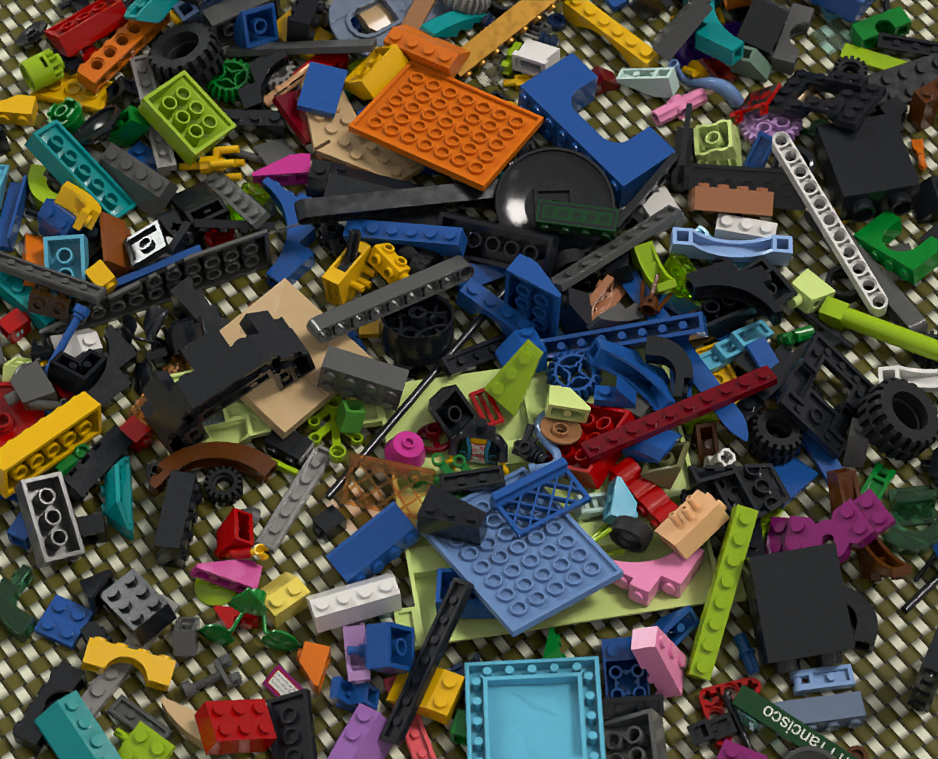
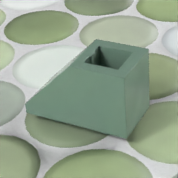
[730,45,772,82]

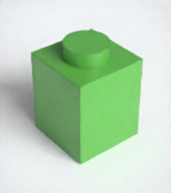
[335,399,366,434]

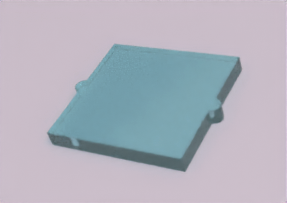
[810,18,853,55]

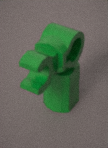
[775,325,815,347]
[54,444,90,476]

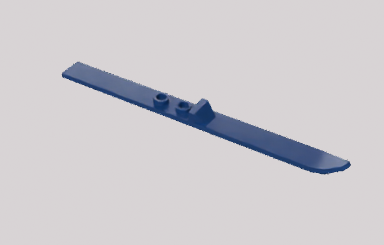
[620,270,748,442]

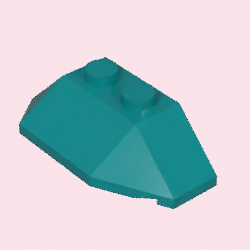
[124,0,180,23]
[101,456,134,541]

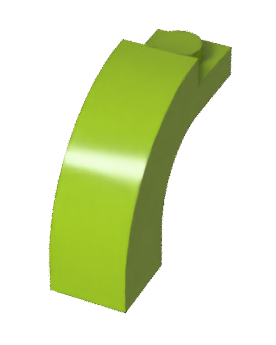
[28,164,58,210]

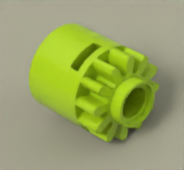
[19,48,65,93]

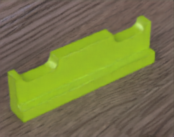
[271,457,299,477]

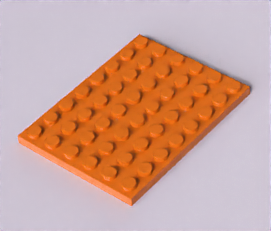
[348,60,544,192]

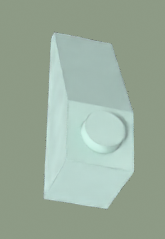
[616,67,680,98]

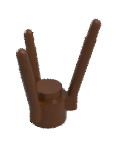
[638,273,674,316]

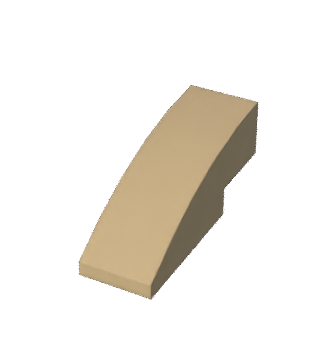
[161,697,205,751]

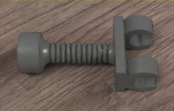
[180,654,243,700]

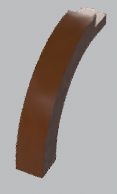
[148,441,278,498]

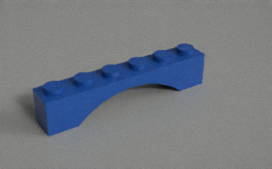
[343,219,468,257]

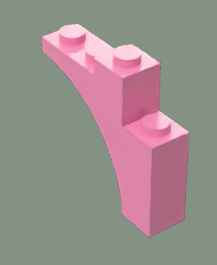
[613,548,705,607]

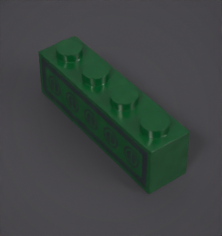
[535,199,619,240]

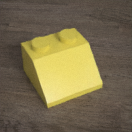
[261,572,311,628]

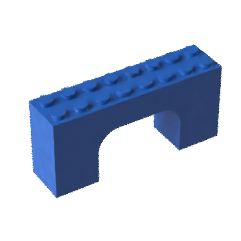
[517,53,676,209]

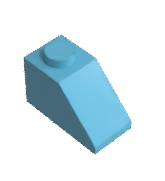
[602,476,638,525]

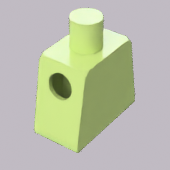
[786,268,836,314]

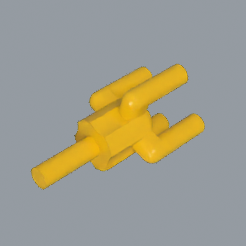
[179,145,245,181]

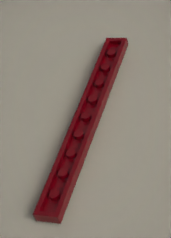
[580,365,778,463]

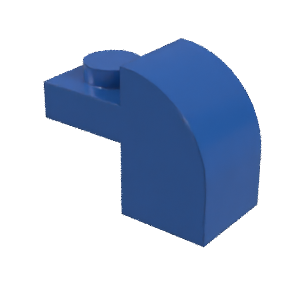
[329,676,380,712]

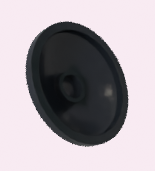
[73,104,121,147]

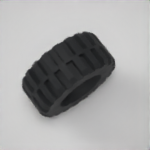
[148,22,225,87]
[858,378,938,461]

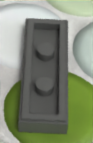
[107,694,173,740]

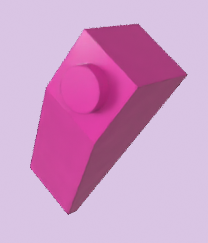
[252,153,311,188]
[190,559,263,593]

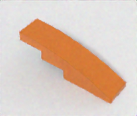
[22,233,44,287]

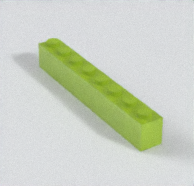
[684,504,759,682]

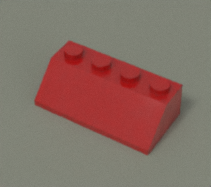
[44,0,128,57]

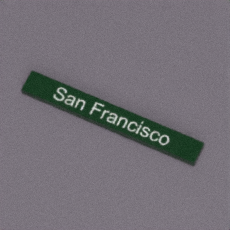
[731,684,858,759]

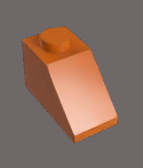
[296,641,332,695]

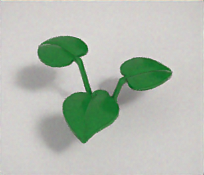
[198,587,302,651]

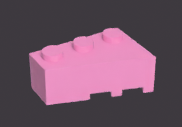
[631,626,687,698]

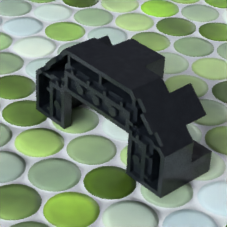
[140,310,316,455]

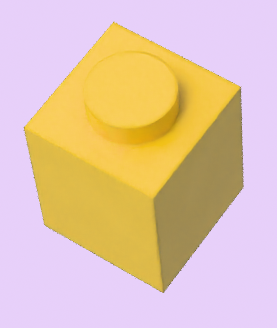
[84,259,119,294]

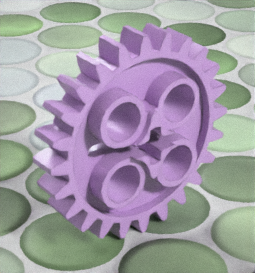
[739,108,803,146]

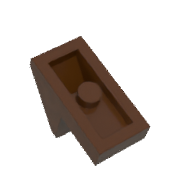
[691,421,719,466]

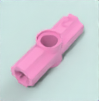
[651,88,708,126]

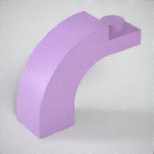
[342,621,371,684]

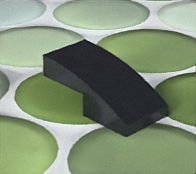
[686,712,738,748]

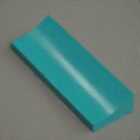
[24,119,137,225]

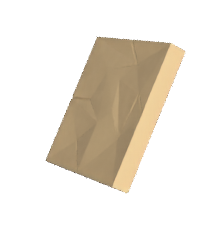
[220,278,373,440]

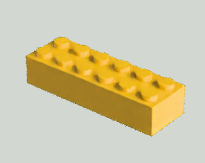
[0,391,102,499]

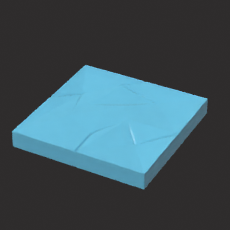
[464,656,606,759]

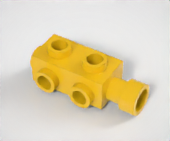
[367,242,411,284]

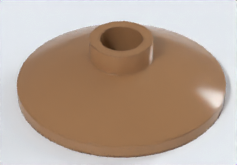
[540,417,582,445]

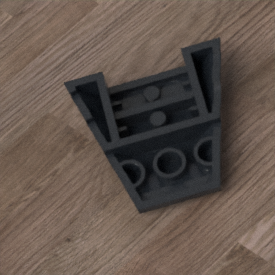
[688,463,791,538]

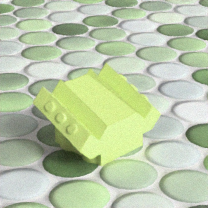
[693,119,743,166]

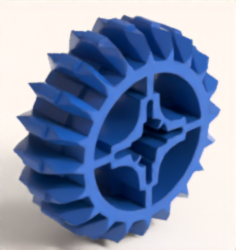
[546,349,602,402]

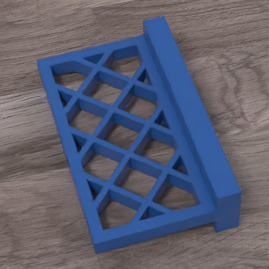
[490,457,591,539]

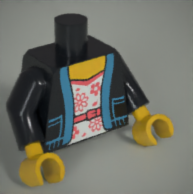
[445,418,509,476]

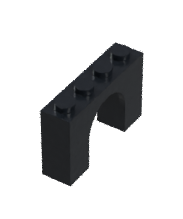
[907,627,938,713]

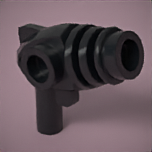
[511,423,551,465]

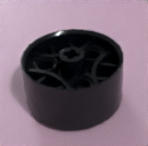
[380,294,454,366]

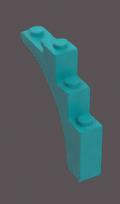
[682,0,744,66]

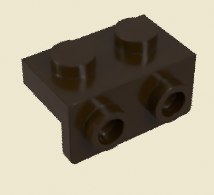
[27,285,75,321]

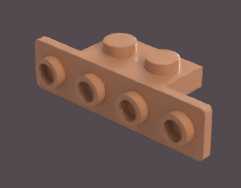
[589,274,626,331]

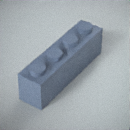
[773,691,866,736]

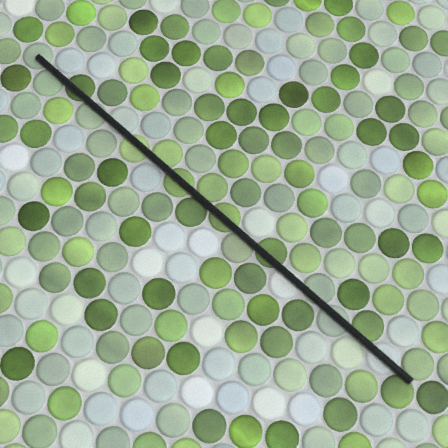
[324,135,636,501]

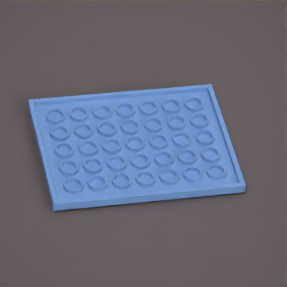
[416,466,623,637]

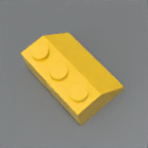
[343,44,409,100]

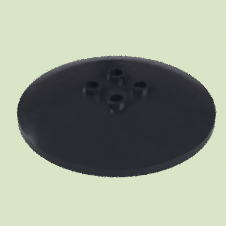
[495,147,615,254]

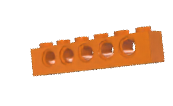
[77,12,171,94]

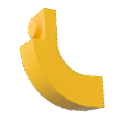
[54,181,101,231]

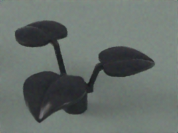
[119,306,174,398]

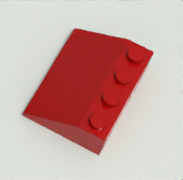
[546,403,635,490]

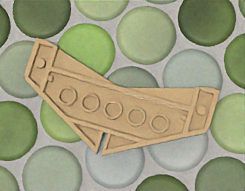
[301,78,424,181]

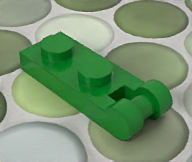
[860,462,897,501]

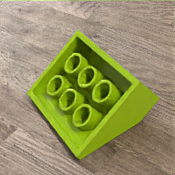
[137,70,237,166]

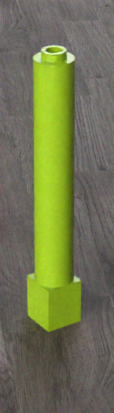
[818,296,938,362]

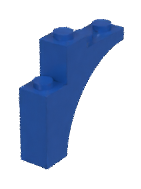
[586,337,676,411]

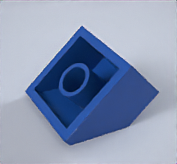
[233,3,279,49]
[37,198,85,237]
[495,327,547,373]

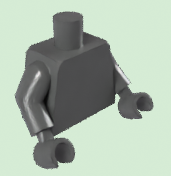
[4,358,67,411]

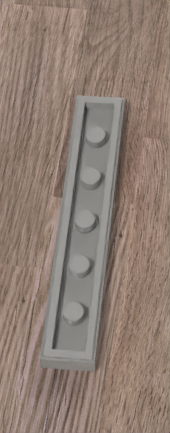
[255,445,332,554]

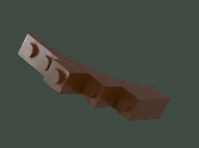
[826,468,912,582]

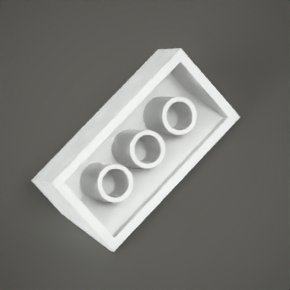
[306,573,402,633]

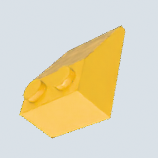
[386,668,465,726]

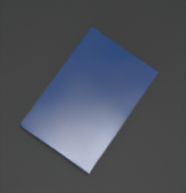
[296,61,348,118]
[772,457,819,509]

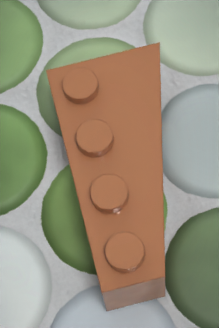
[686,183,774,218]

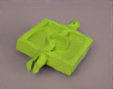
[113,721,177,759]

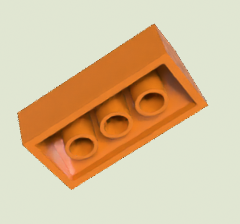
[383,24,471,78]

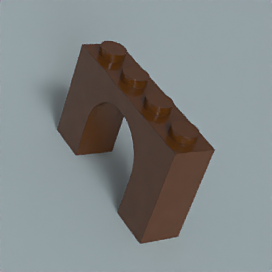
[907,78,938,133]

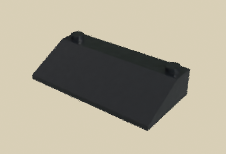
[324,163,444,226]

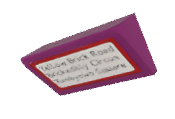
[262,664,304,697]

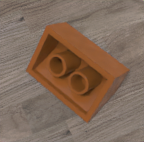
[99,212,135,279]

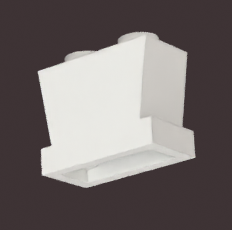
[512,38,560,77]
[638,186,684,237]

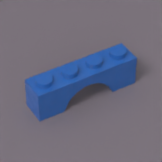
[455,278,537,339]

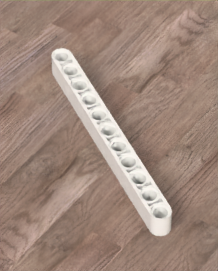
[772,131,888,317]

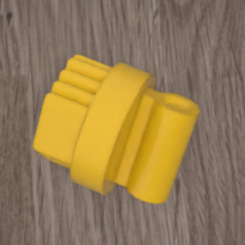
[682,60,710,79]

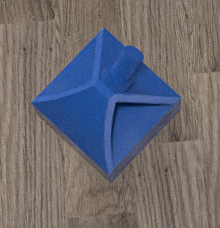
[347,622,415,675]

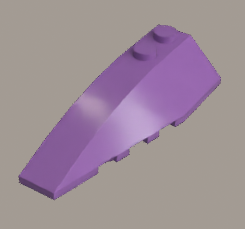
[327,703,393,759]

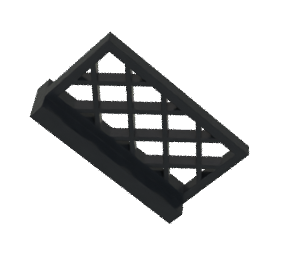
[669,103,694,195]

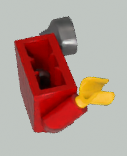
[214,506,269,560]

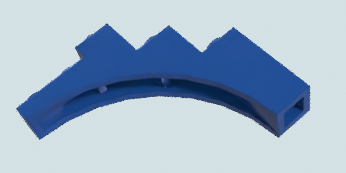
[262,177,316,288]

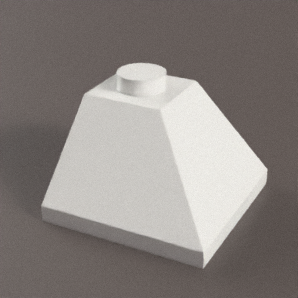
[50,328,103,359]

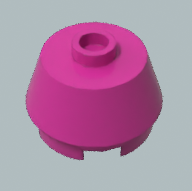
[384,431,426,474]

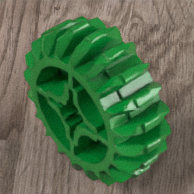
[205,57,255,105]

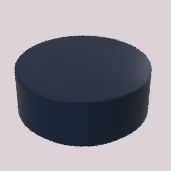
[547,13,566,32]

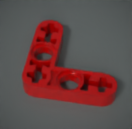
[698,677,761,750]

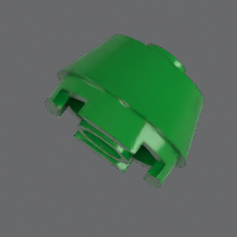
[46,97,85,135]

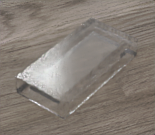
[479,54,507,88]

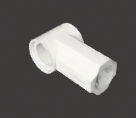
[704,448,736,468]

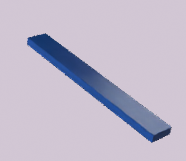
[745,337,843,486]

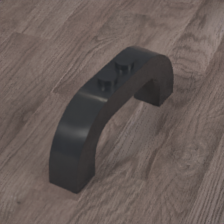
[745,586,878,654]

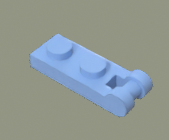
[789,664,855,696]

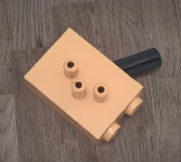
[654,489,730,560]

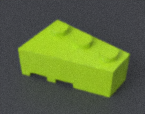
[484,339,544,416]

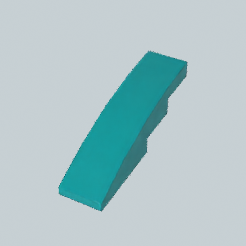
[420,10,486,37]

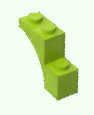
[629,241,677,295]

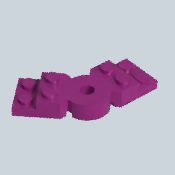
[765,488,897,564]

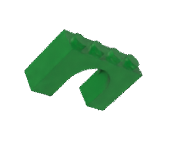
[853,210,938,285]

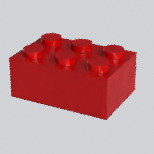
[194,699,277,755]

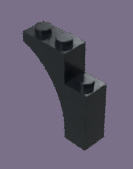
[87,325,138,414]

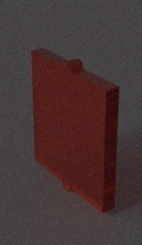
[699,58,738,82]

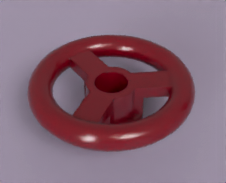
[416,422,451,454]

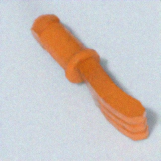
[911,139,927,171]

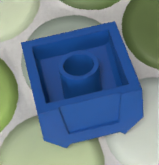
[622,429,683,463]

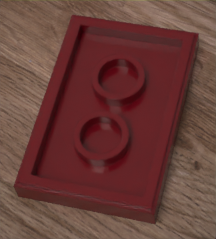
[272,89,312,146]

